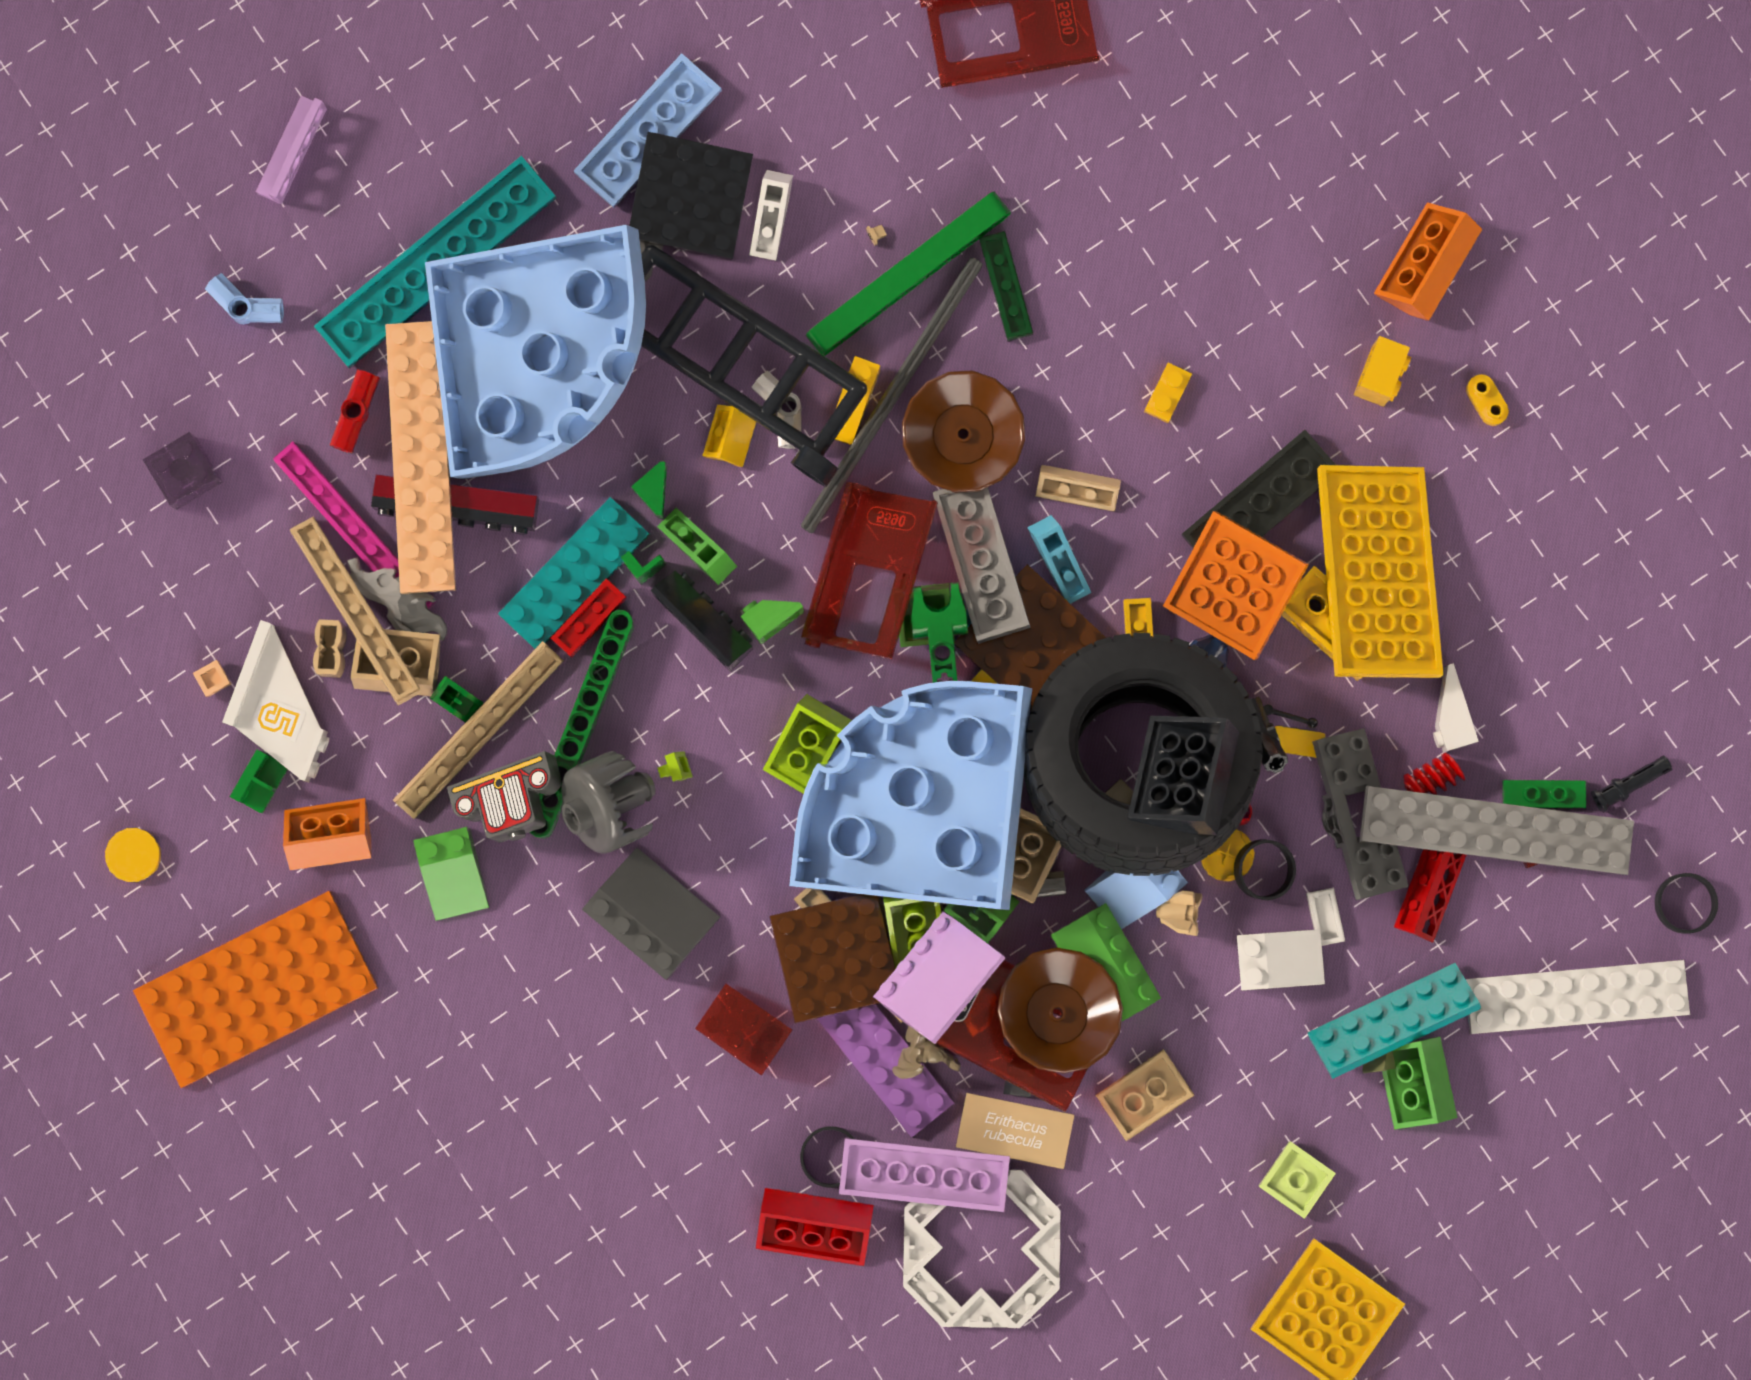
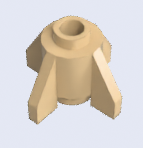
[1156,891,1203,936]

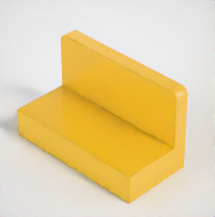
[702,405,756,467]

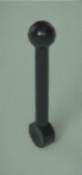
[1264,704,1318,728]

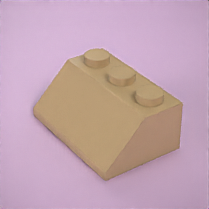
[351,629,440,696]

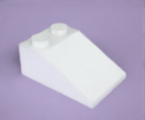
[1237,930,1325,990]

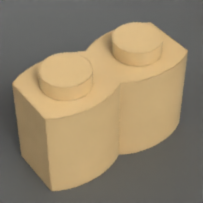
[313,619,347,678]

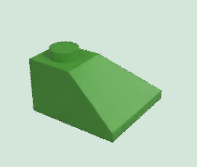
[741,600,804,645]

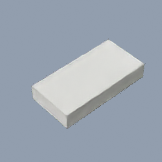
[1306,888,1345,946]

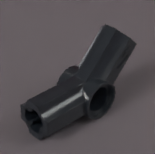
[1251,696,1288,773]

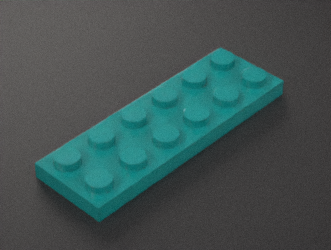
[498,497,650,649]
[1307,963,1481,1079]

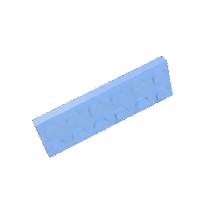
[574,53,722,208]

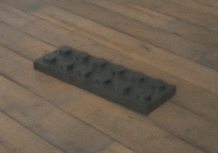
[1181,430,1336,548]

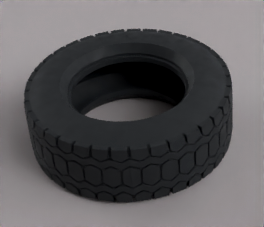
[1024,633,1262,876]

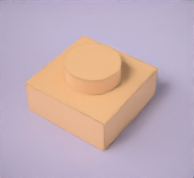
[193,660,231,697]

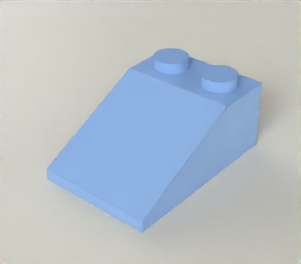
[1084,869,1188,929]

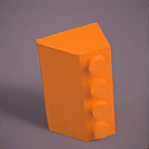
[1374,202,1482,321]

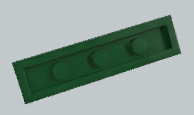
[979,231,1033,342]

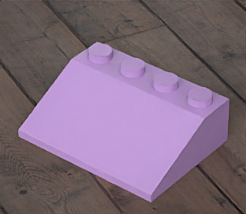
[873,912,1005,1044]

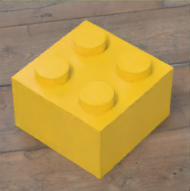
[1354,336,1412,407]

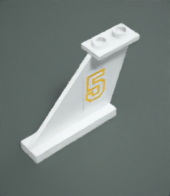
[222,620,329,783]

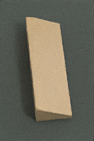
[1035,465,1121,512]

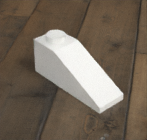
[750,170,793,261]
[1433,663,1478,753]

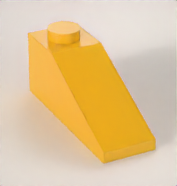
[835,356,880,445]

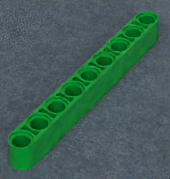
[805,191,1011,356]
[530,610,634,839]

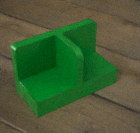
[229,749,288,813]

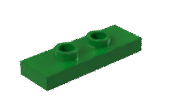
[1502,780,1586,808]

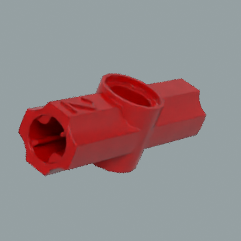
[330,369,380,454]

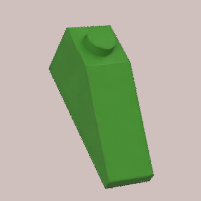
[657,508,737,585]

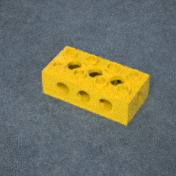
[1281,566,1362,681]

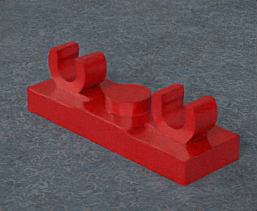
[551,579,627,658]

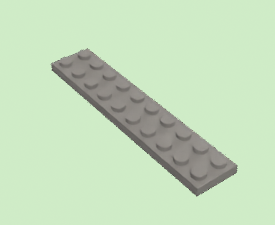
[1360,786,1634,875]

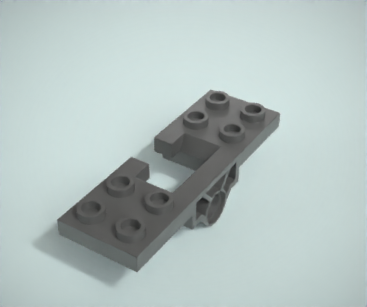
[1312,728,1409,900]

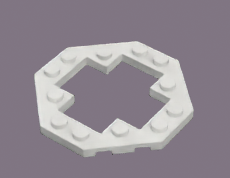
[903,1170,1060,1328]

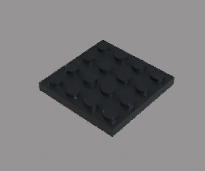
[629,132,753,260]

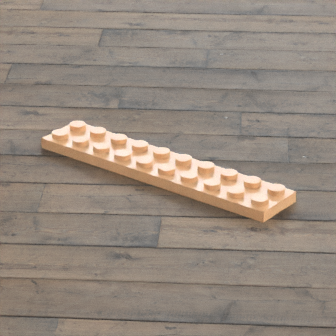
[385,321,456,594]

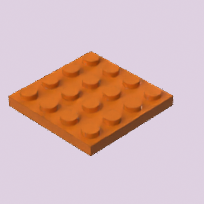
[1163,511,1309,660]

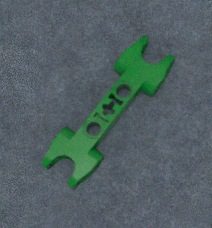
[911,582,968,683]

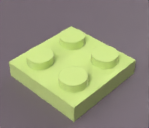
[1259,1141,1336,1219]

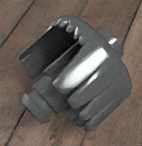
[561,751,656,854]

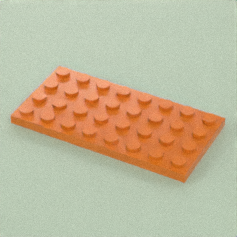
[133,891,378,1088]

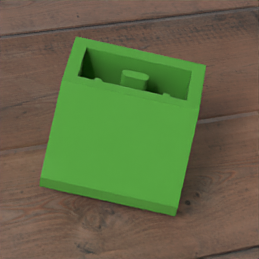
[943,895,1020,944]

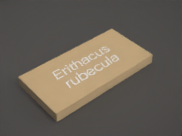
[956,1093,1074,1169]

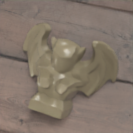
[892,1026,961,1079]

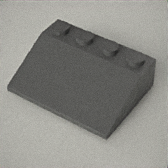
[582,848,720,980]

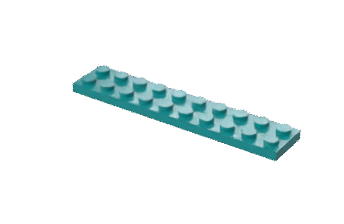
[314,156,556,369]

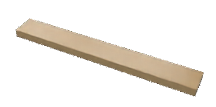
[290,516,422,706]
[393,641,564,819]

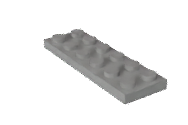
[933,487,1031,644]

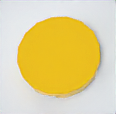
[105,828,161,882]
[1201,829,1255,882]

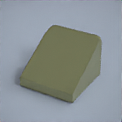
[1363,1051,1396,1073]

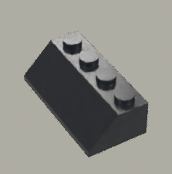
[651,570,753,672]

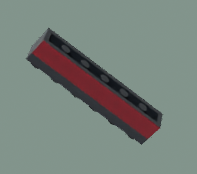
[371,474,539,535]

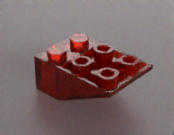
[695,984,793,1076]

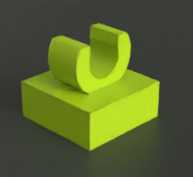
[657,751,693,782]

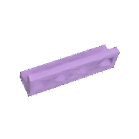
[256,96,327,205]

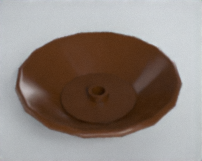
[902,370,1025,493]
[997,947,1123,1074]

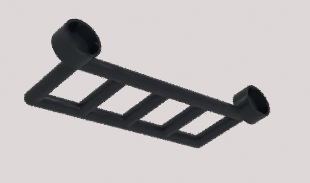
[641,245,867,487]

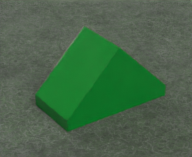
[631,461,667,519]
[430,676,484,723]

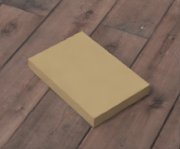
[1095,1049,1194,1141]

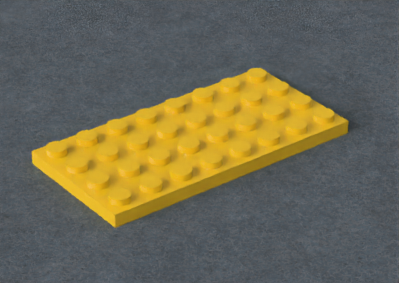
[1317,465,1443,678]

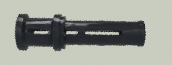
[1591,755,1673,813]

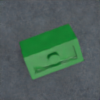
[621,551,666,585]

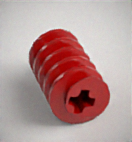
[1403,752,1466,795]

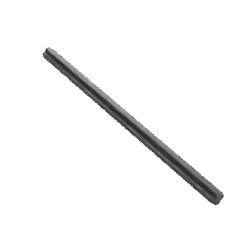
[801,257,982,533]

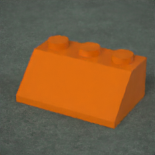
[283,798,371,870]

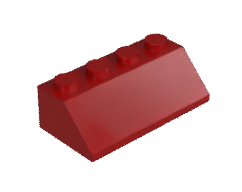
[756,1188,874,1266]

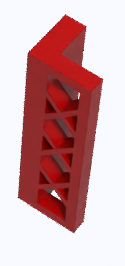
[1394,849,1467,943]

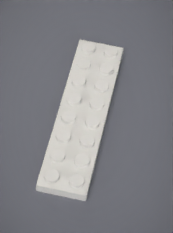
[1466,960,1690,1034]

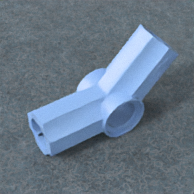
[205,273,284,325]

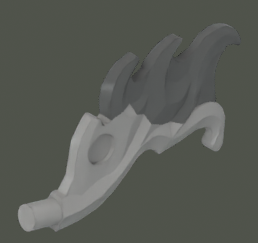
[347,557,447,641]

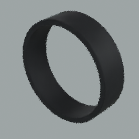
[1234,839,1296,900]
[1655,873,1718,934]
[800,1126,855,1188]

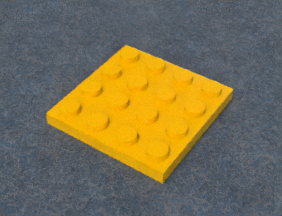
[1250,1238,1405,1380]

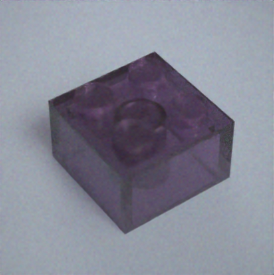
[143,432,223,510]

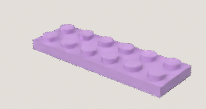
[839,1138,1010,1212]

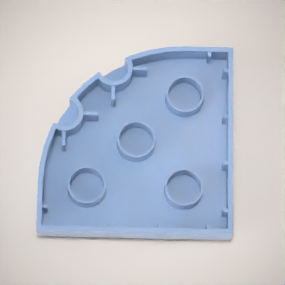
[425,225,646,479]
[789,681,1032,910]

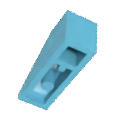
[1027,515,1092,604]

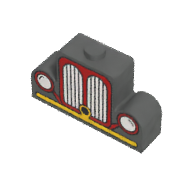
[447,751,561,843]

